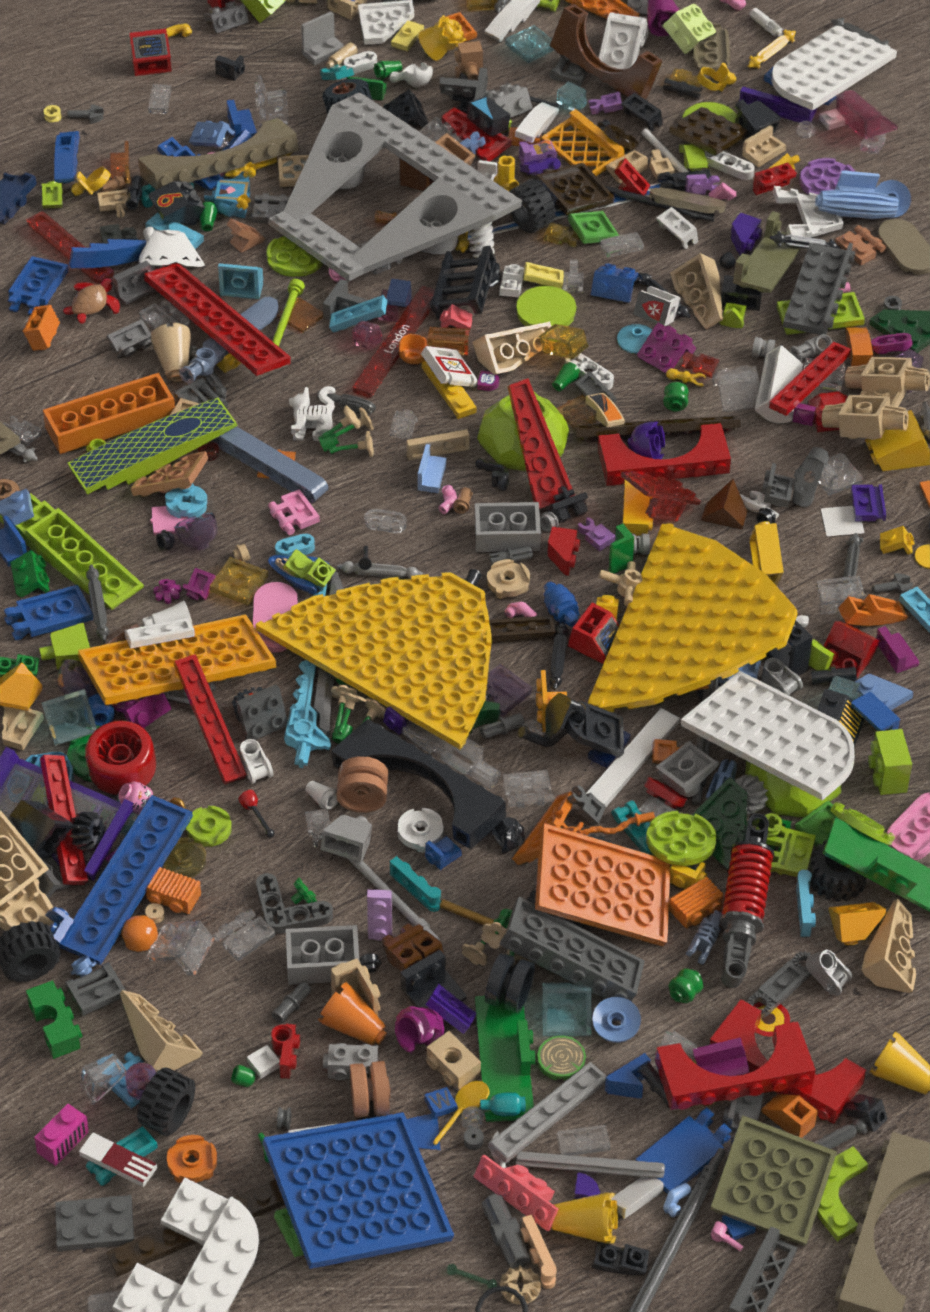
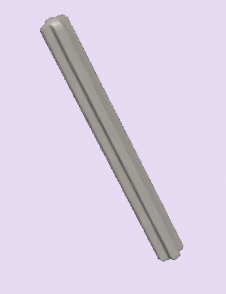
[516,1151,665,1178]

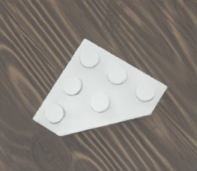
[358,0,414,45]

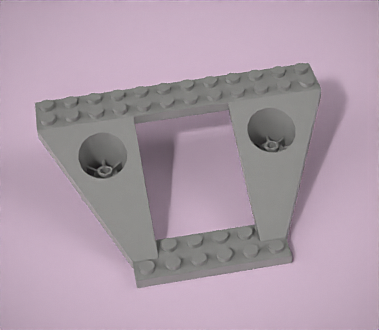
[268,92,522,281]

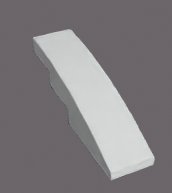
[485,0,541,42]
[515,102,559,143]

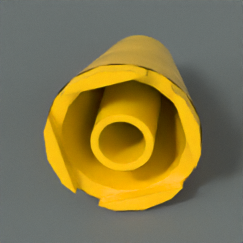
[869,1032,930,1095]
[551,1192,618,1244]

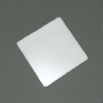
[821,506,864,536]

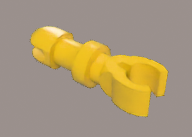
[666,369,706,387]

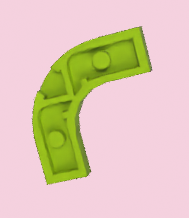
[817,1146,868,1242]

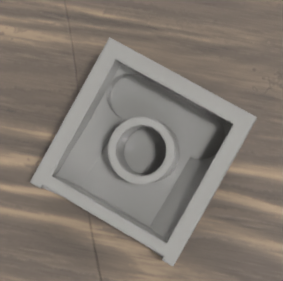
[656,741,719,797]

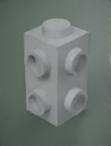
[323,1043,378,1080]

